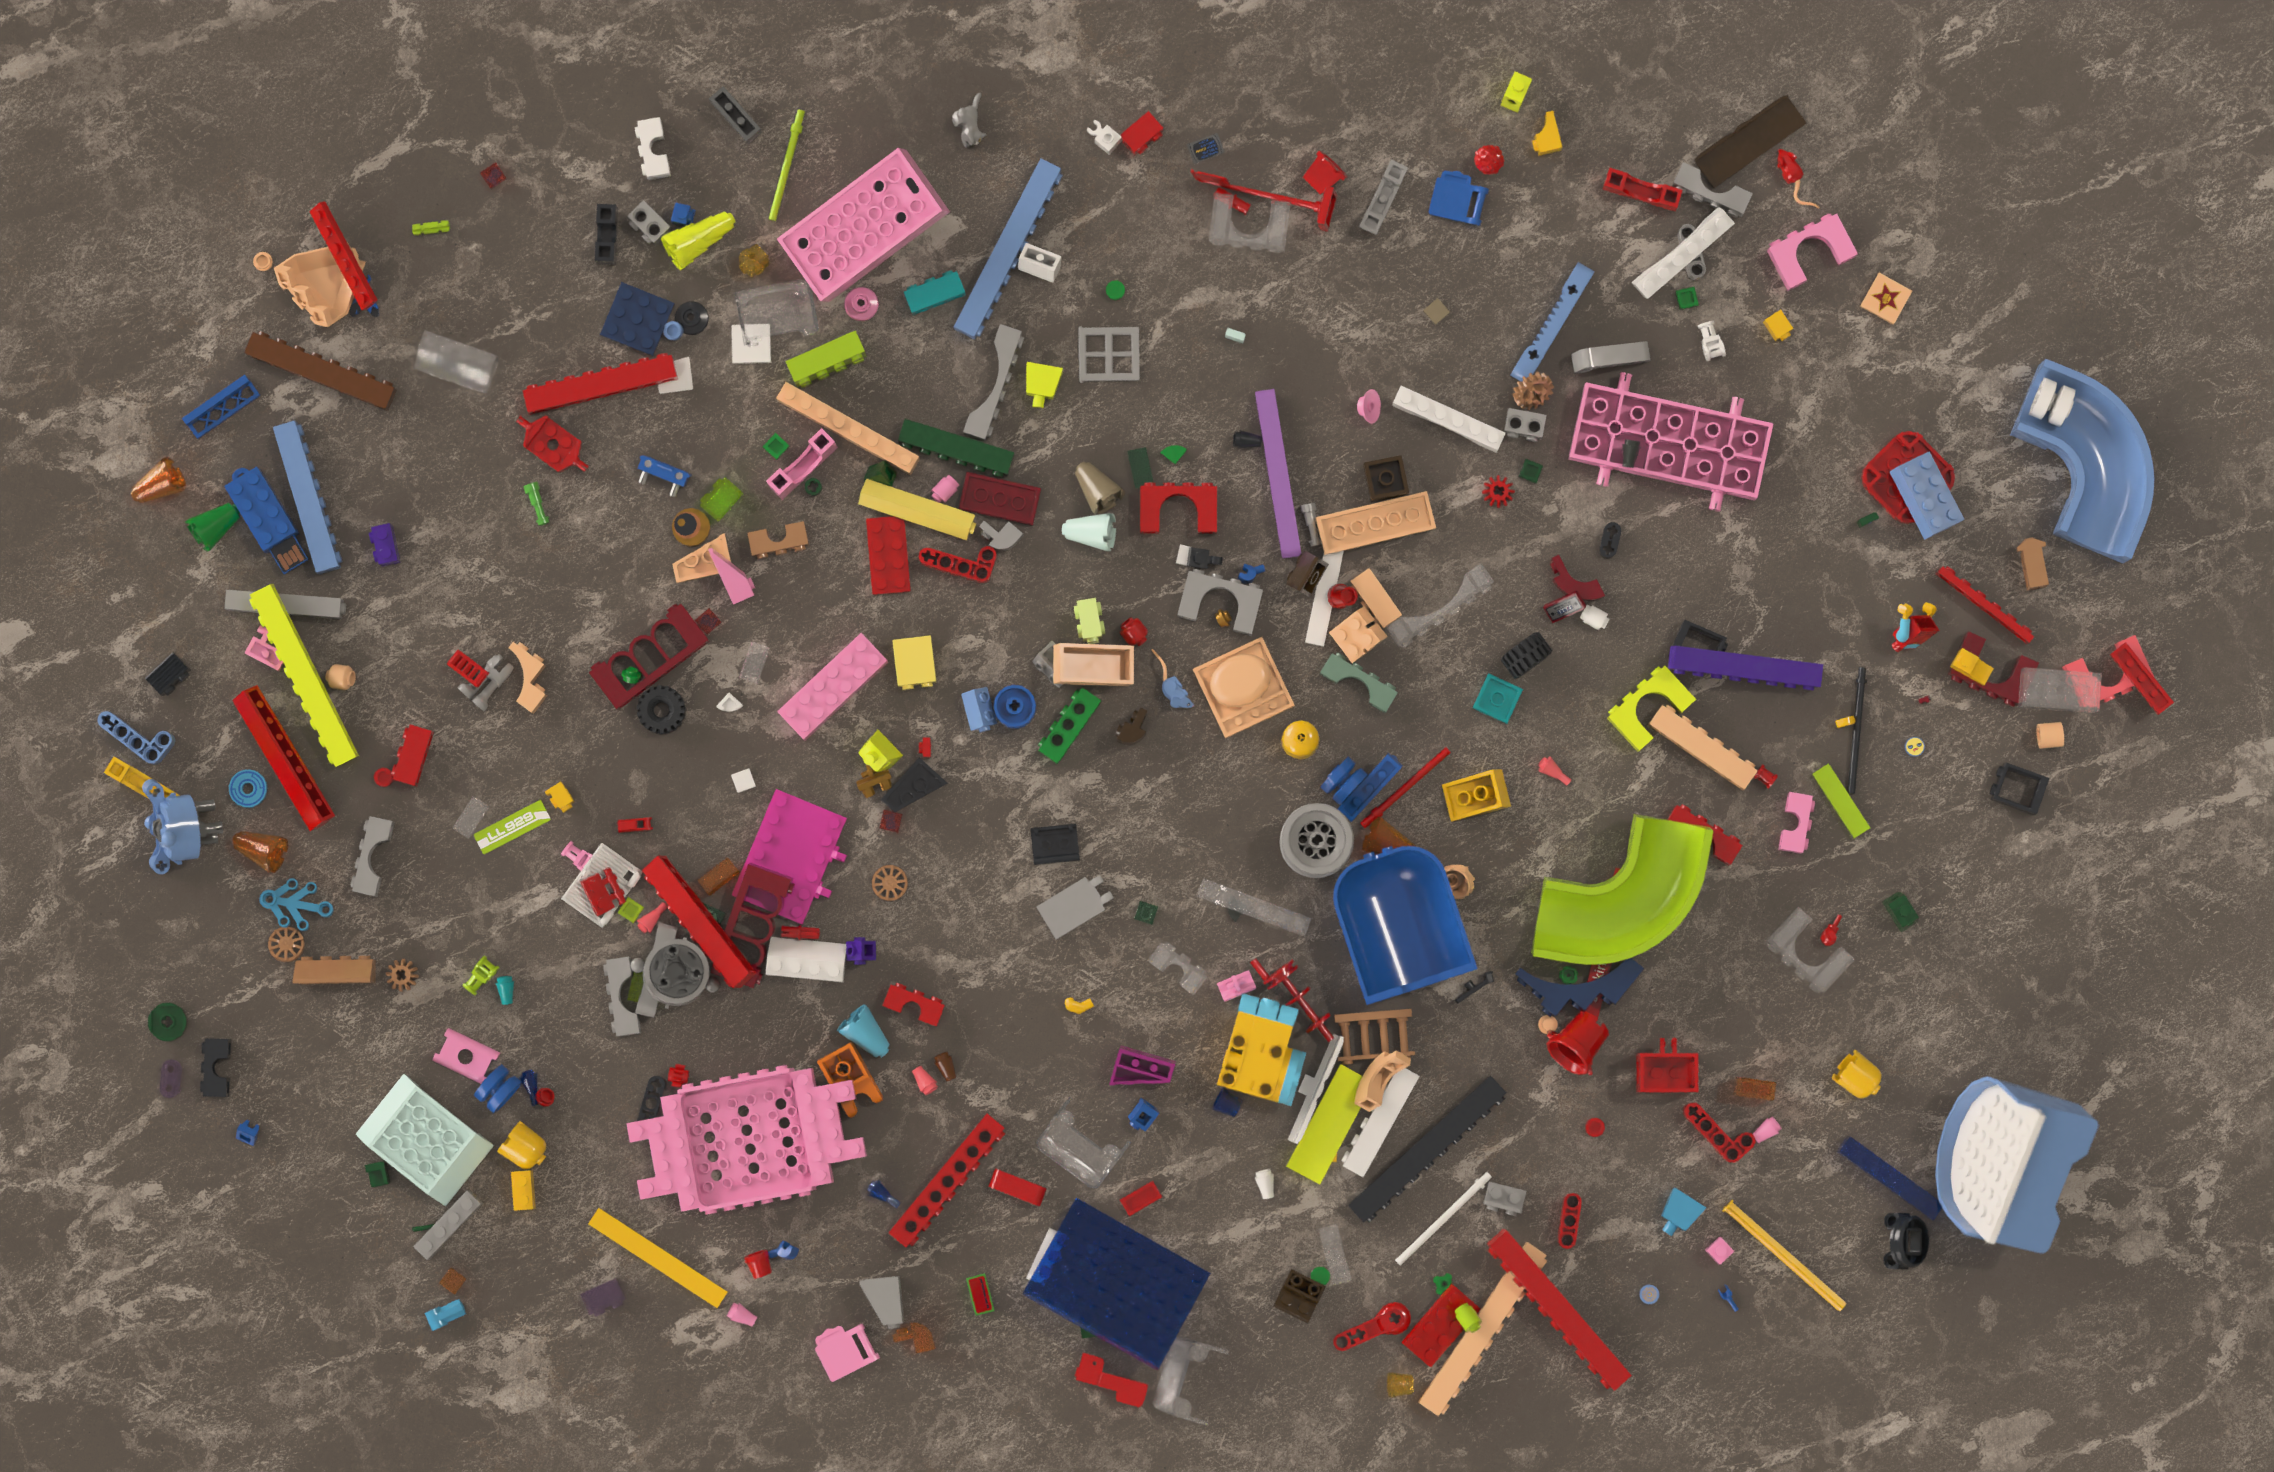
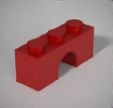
[882,982,945,1027]

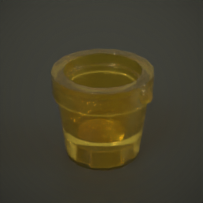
[1387,1372,1414,1398]

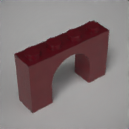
[1948,631,2039,707]

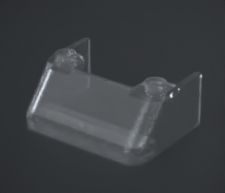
[1036,1097,1131,1189]
[1154,1336,1229,1426]

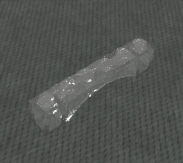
[1386,563,1494,648]
[1196,878,1312,937]

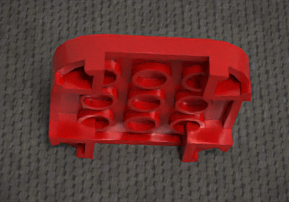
[1861,431,1955,524]

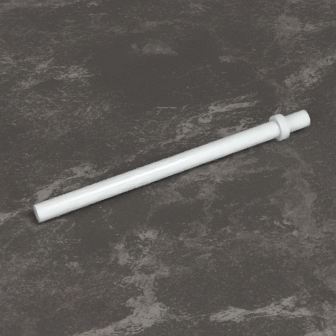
[1395,1172,1492,1266]

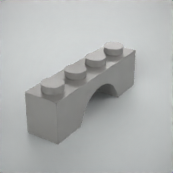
[1672,162,1753,218]
[351,816,395,897]
[603,957,641,1037]
[413,1190,484,1260]

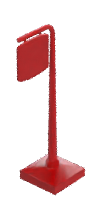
[1190,169,1338,232]

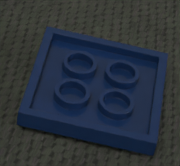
[600,282,675,357]

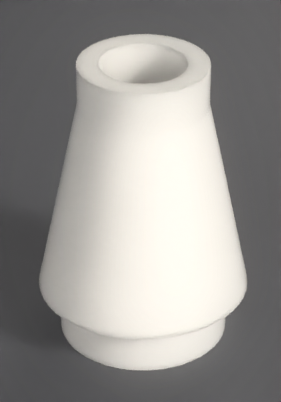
[1255,1169,1274,1199]

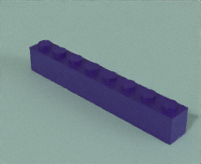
[1668,646,1823,691]

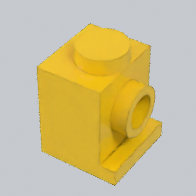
[545,782,575,813]

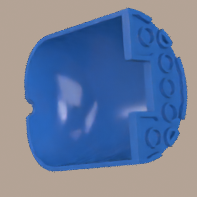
[1333,846,1477,1005]

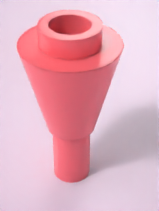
[1538,756,1571,786]
[637,902,668,933]

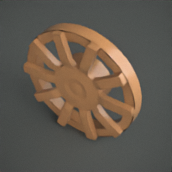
[872,865,908,901]
[268,927,305,962]

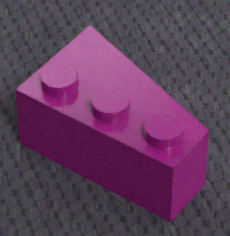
[1109,1045,1176,1085]

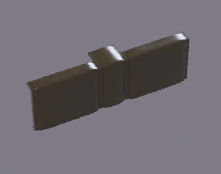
[1694,94,1807,188]

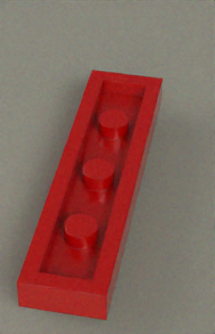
[2110,642,2174,715]

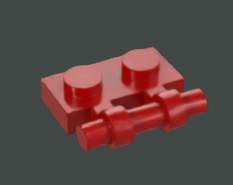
[580,867,626,916]

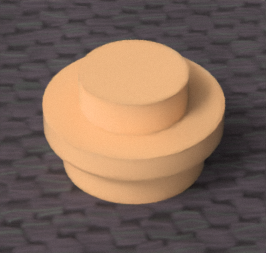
[253,252,273,271]
[1538,1015,1558,1034]

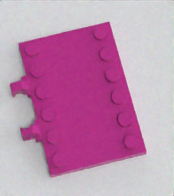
[732,789,847,925]

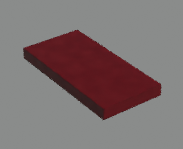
[958,472,1041,526]

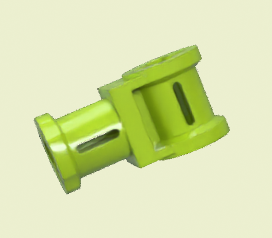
[462,955,500,996]

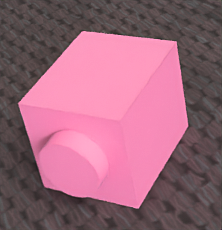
[1705,1237,1734,1265]

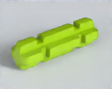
[412,220,450,236]

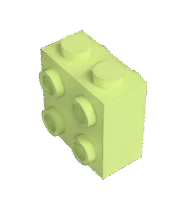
[1074,598,1105,644]

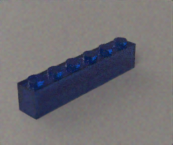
[1836,1136,1943,1220]

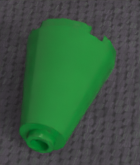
[185,503,240,552]

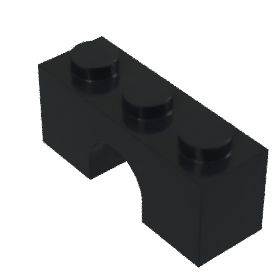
[595,204,618,265]
[200,1038,232,1097]

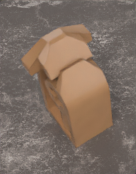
[2016,537,2049,591]

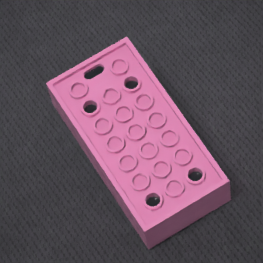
[777,148,950,302]

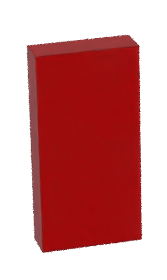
[1120,1181,1162,1217]

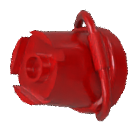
[1547,1011,1609,1076]

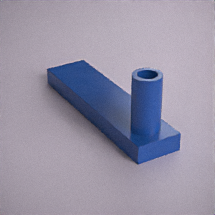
[1338,753,1403,822]

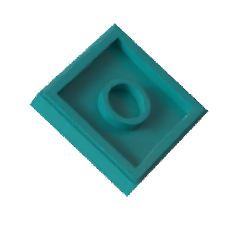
[1472,673,1523,724]

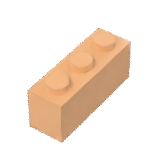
[1350,568,1402,630]

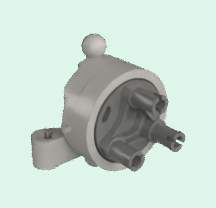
[630,922,720,1018]

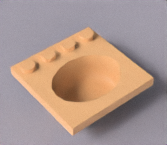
[1193,637,1295,739]

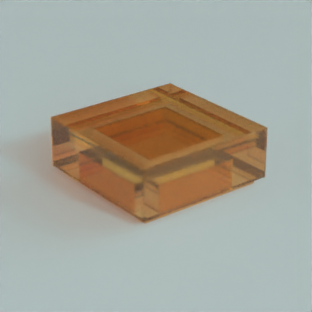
[440,1267,467,1295]

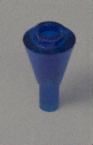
[519,1069,539,1106]
[867,1180,901,1208]

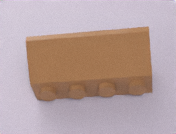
[293,956,376,984]

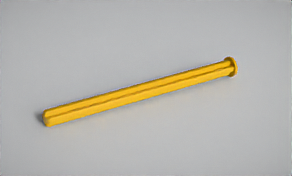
[1722,1200,1846,1311]

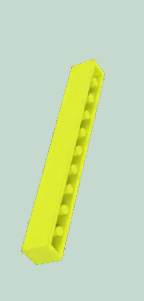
[249,584,359,767]

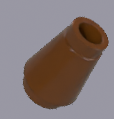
[934,1051,957,1081]

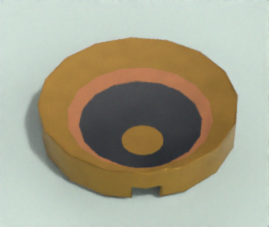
[672,508,711,547]

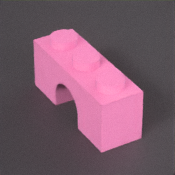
[1778,792,1815,854]

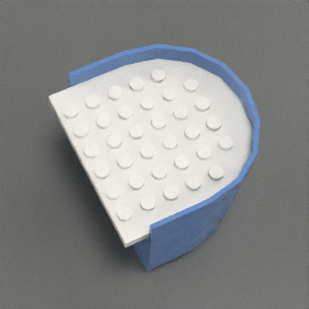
[1935,1076,2098,1253]

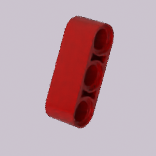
[988,1168,1047,1206]
[1557,1193,1582,1249]

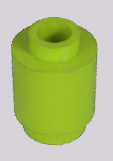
[1455,1303,1482,1333]

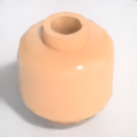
[325,664,356,690]

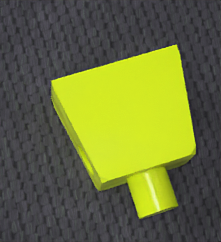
[1500,72,1532,113]
[1026,362,1063,409]
[858,730,903,772]

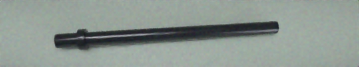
[1848,667,1867,794]

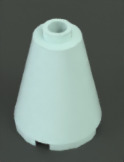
[1062,513,1116,551]

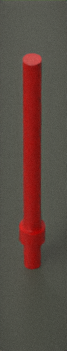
[1360,747,1451,829]

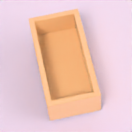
[1053,643,1134,686]

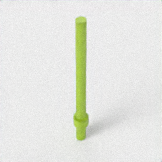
[769,109,805,221]

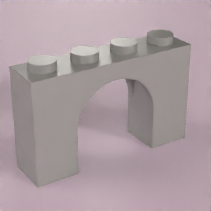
[1177,569,1263,636]

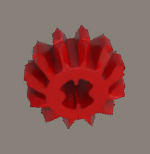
[1482,475,1515,508]

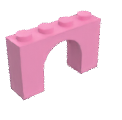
[1767,213,1858,291]
[766,428,838,500]

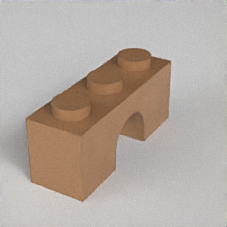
[747,521,809,559]

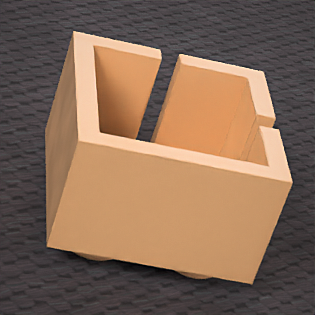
[1329,606,1388,663]

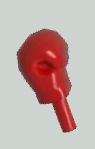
[1820,914,1842,946]

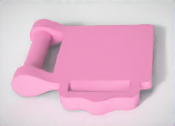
[815,1323,880,1382]

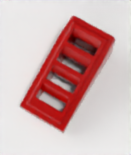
[447,650,489,688]

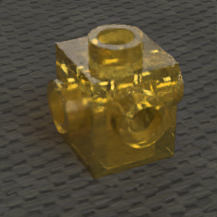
[739,243,769,278]

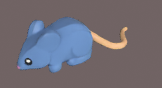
[1151,649,1194,708]

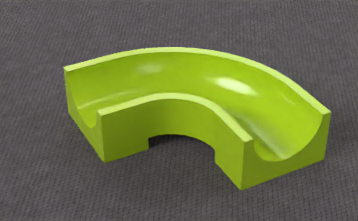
[1531,814,1713,965]

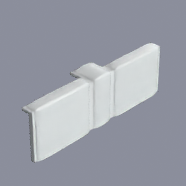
[1288,1034,1344,1144]

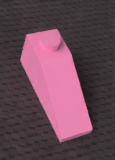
[709,548,755,605]

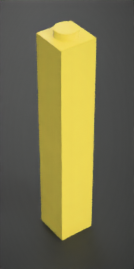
[858,479,977,540]

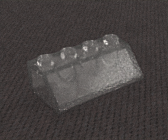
[414,330,499,394]

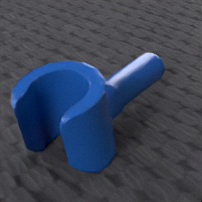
[1718,1285,1738,1311]

